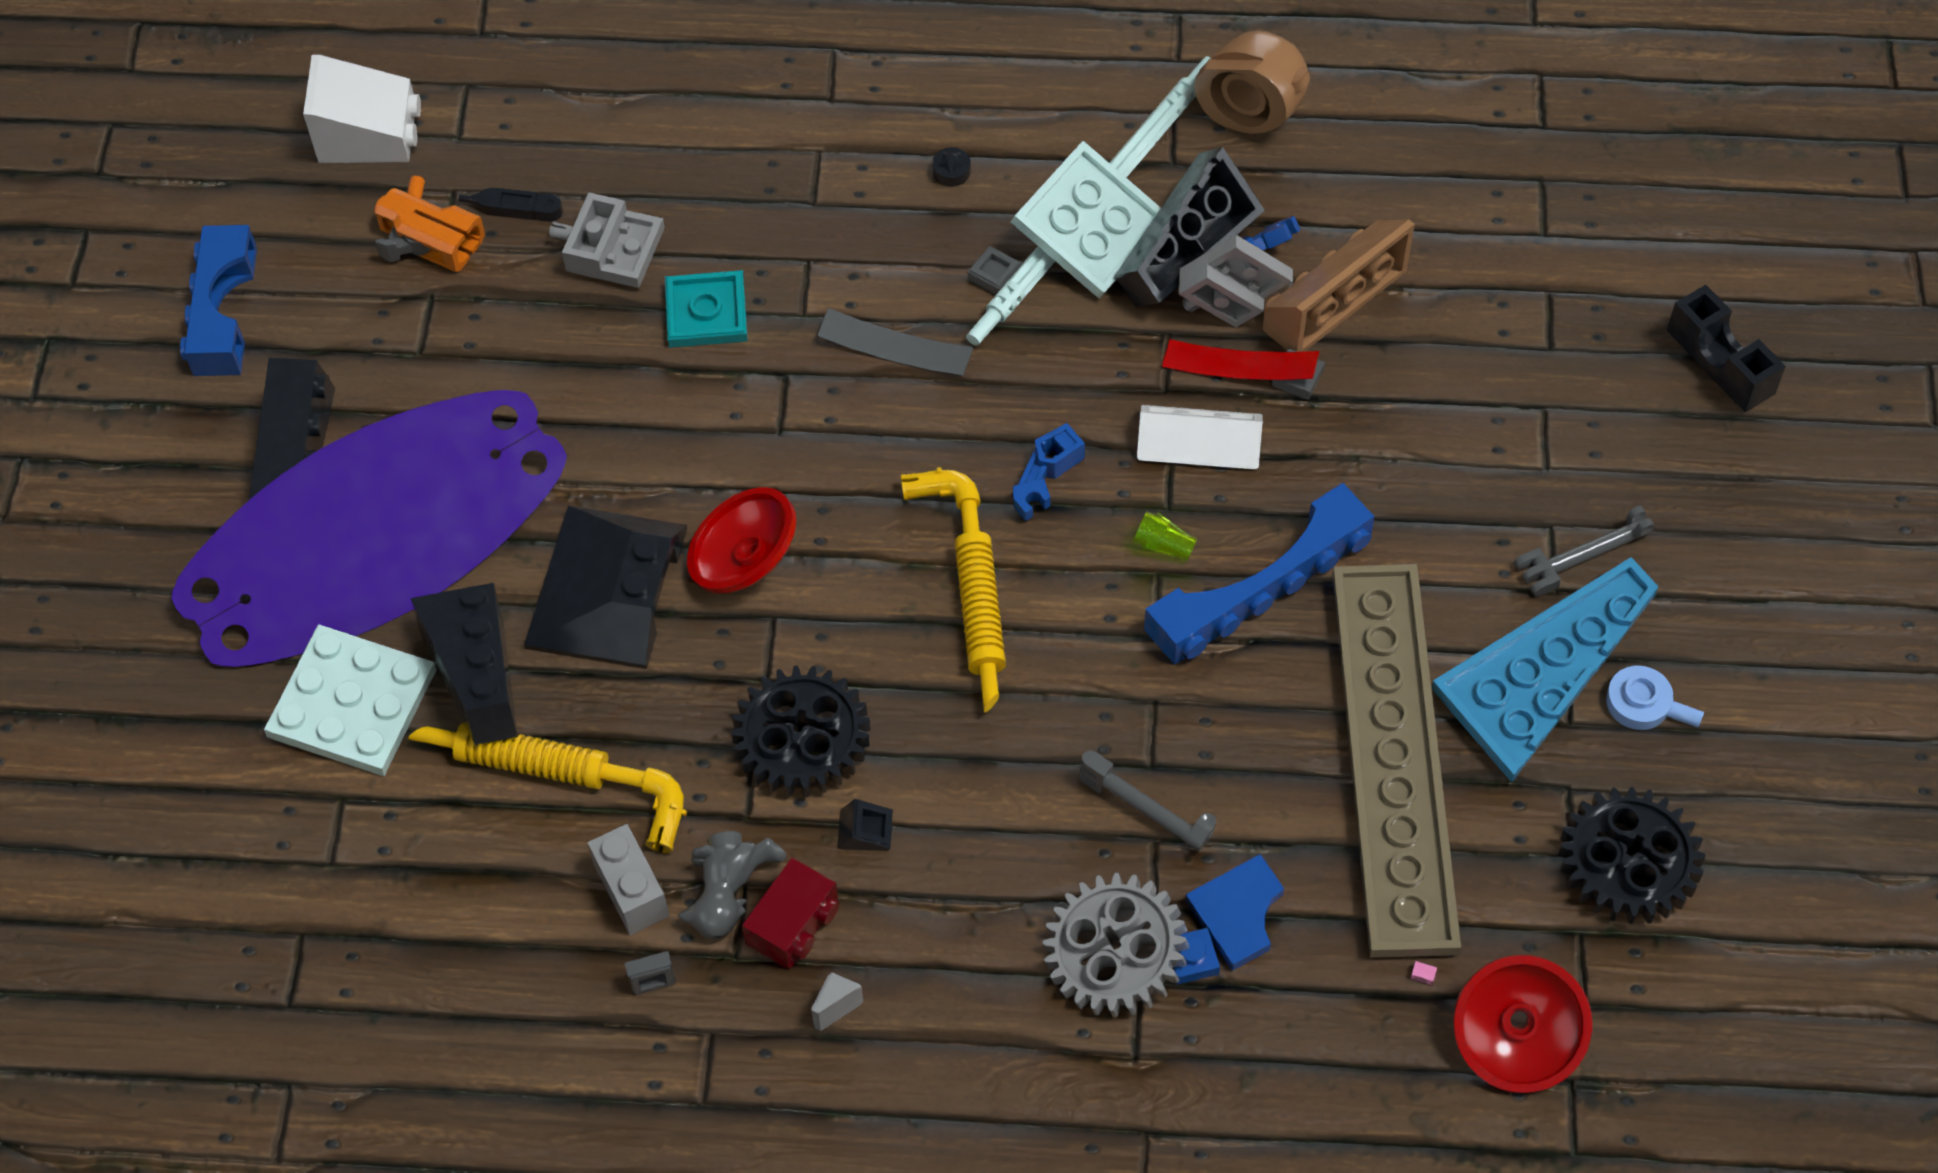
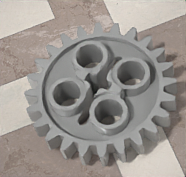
[1043,873,1189,1018]

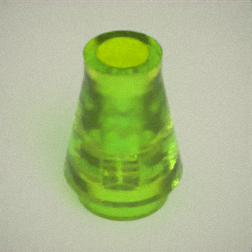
[1133,511,1198,561]

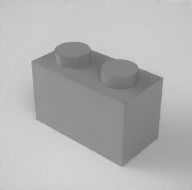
[587,824,670,935]

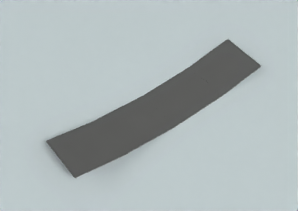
[817,308,974,375]

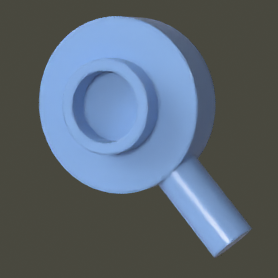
[1606,666,1704,730]

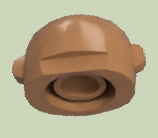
[1194,30,1310,134]

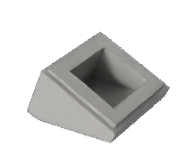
[811,973,863,1031]

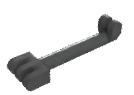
[1513,506,1655,597]
[1079,750,1216,851]

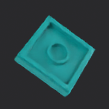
[665,270,748,348]

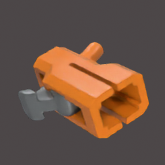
[374,176,485,272]

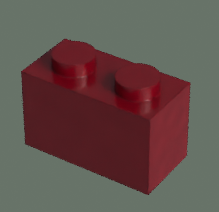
[742,857,840,970]

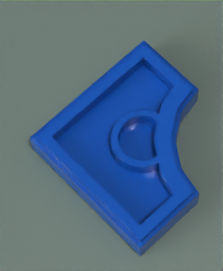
[1185,854,1284,971]

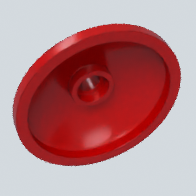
[687,487,796,594]
[1453,954,1593,1093]

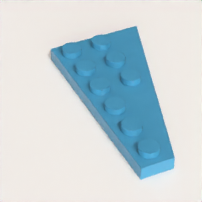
[1431,557,1658,782]

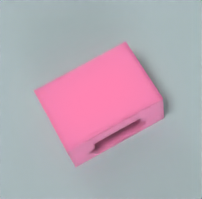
[1411,961,1437,986]

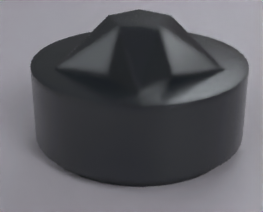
[933,147,971,186]

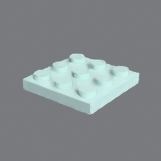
[1011,141,1161,299]
[264,624,436,776]

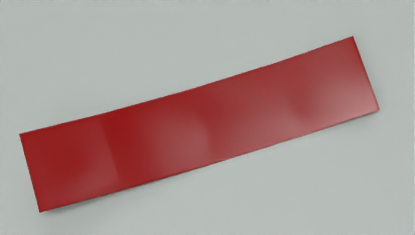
[1162,339,1320,380]

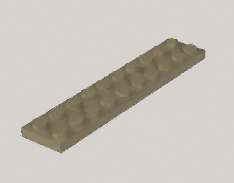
[1332,564,1461,958]

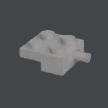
[549,192,665,288]
[1179,235,1293,328]

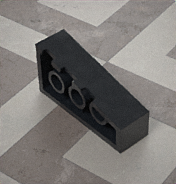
[410,583,518,745]

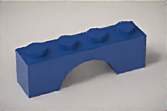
[180,225,257,376]

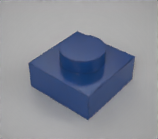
[1172,928,1220,985]

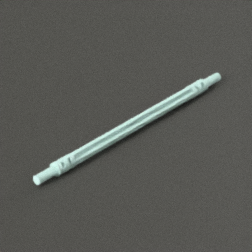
[966,56,1211,346]

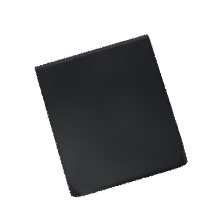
[838,799,893,851]

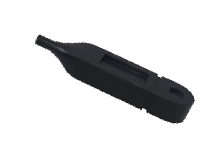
[458,188,563,222]

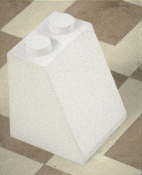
[303,55,421,163]

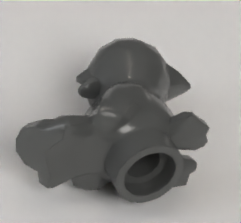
[677,831,787,939]

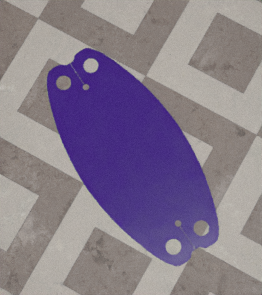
[171,390,567,667]

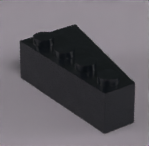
[1115,147,1265,307]
[249,358,336,500]

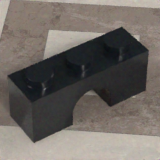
[1666,285,1786,412]

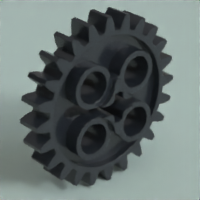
[731,665,871,797]
[1558,786,1706,924]

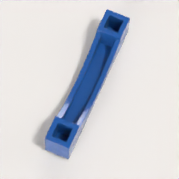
[1144,483,1375,665]

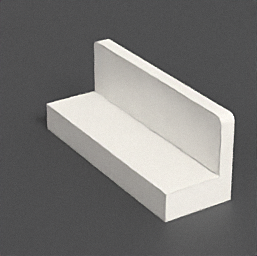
[1137,405,1263,469]

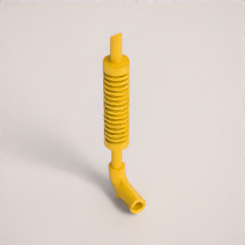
[901,467,1006,713]
[408,723,687,853]

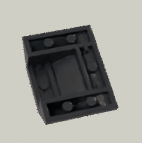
[524,506,687,669]

